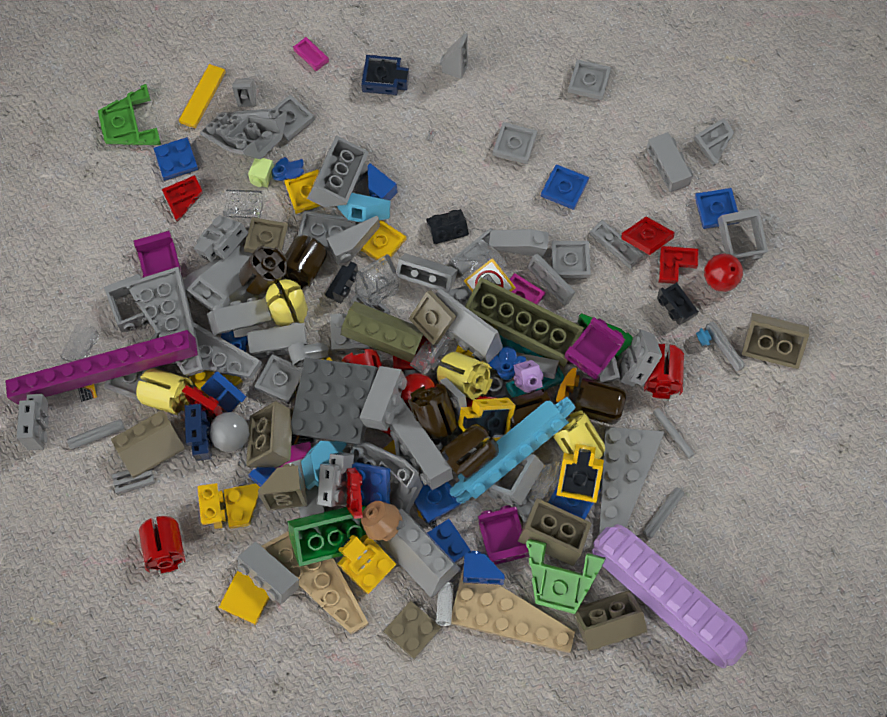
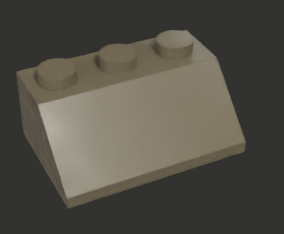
[741,313,810,369]
[246,401,293,468]
[111,410,185,479]
[258,464,307,511]
[518,498,592,566]
[574,590,647,651]

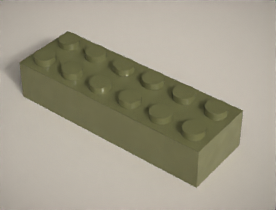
[465,277,584,367]

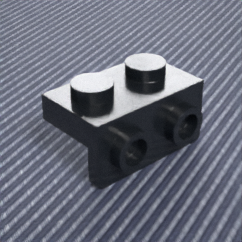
[426,209,469,244]
[325,261,360,304]
[657,282,699,325]

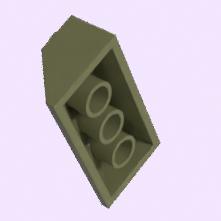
[340,301,423,363]

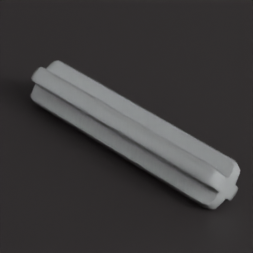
[705,321,745,371]
[67,419,125,449]
[643,487,684,538]

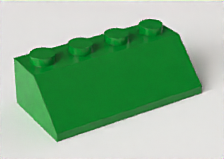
[287,505,376,567]

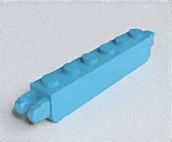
[450,397,576,504]

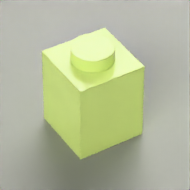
[248,158,274,188]

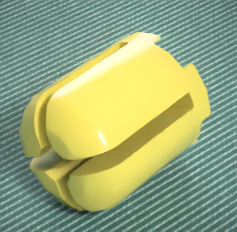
[266,279,308,326]
[436,352,493,400]
[136,368,193,416]
[553,411,605,459]

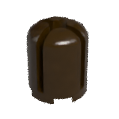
[283,235,327,289]
[239,245,287,295]
[573,378,627,425]
[408,383,458,441]
[509,388,550,429]
[440,424,499,482]

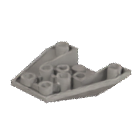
[200,109,287,159]
[183,245,256,311]
[350,440,423,513]

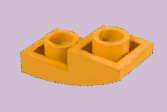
[555,368,580,404]

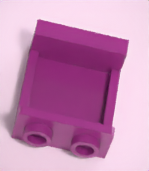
[133,231,183,278]
[564,317,625,380]
[478,505,529,565]

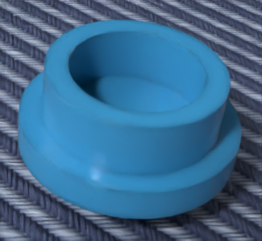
[696,328,712,347]

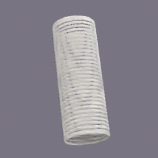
[436,582,454,626]

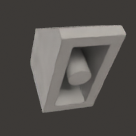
[232,78,256,107]

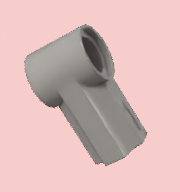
[288,342,328,367]

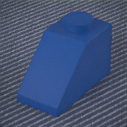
[368,163,398,201]
[463,551,505,585]

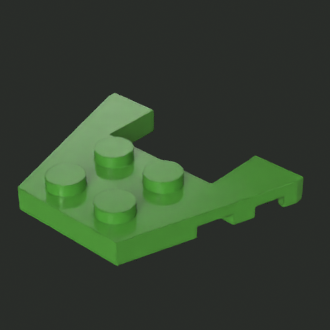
[98,84,161,145]
[526,539,606,614]

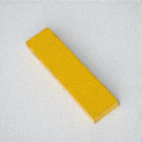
[179,64,226,129]

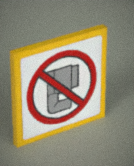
[464,258,516,292]

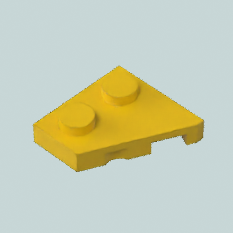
[224,483,260,529]

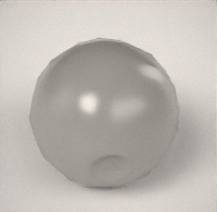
[209,412,250,453]

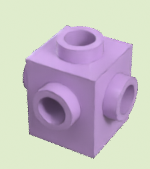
[513,360,543,393]

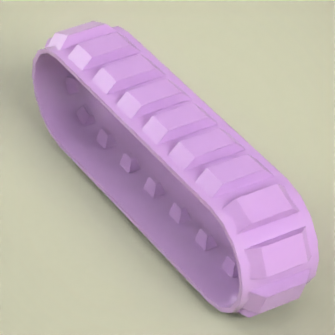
[592,524,748,668]

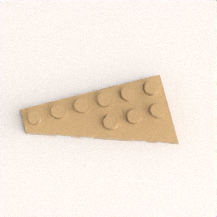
[261,531,369,635]
[451,566,575,653]

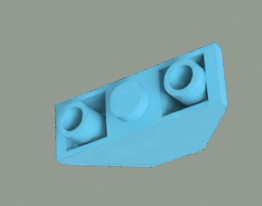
[337,193,391,223]
[301,441,347,490]

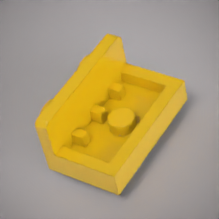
[197,483,226,529]

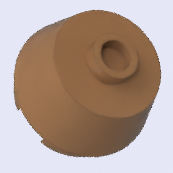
[361,501,402,541]

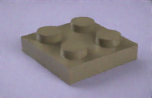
[244,217,288,253]
[408,290,456,345]
[383,601,442,660]

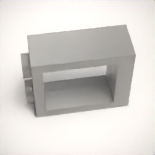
[718,208,768,262]
[104,274,150,332]
[487,454,544,506]

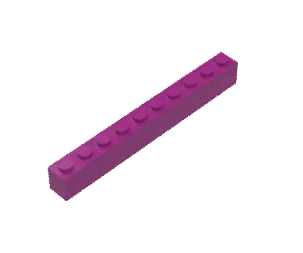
[5,330,198,405]

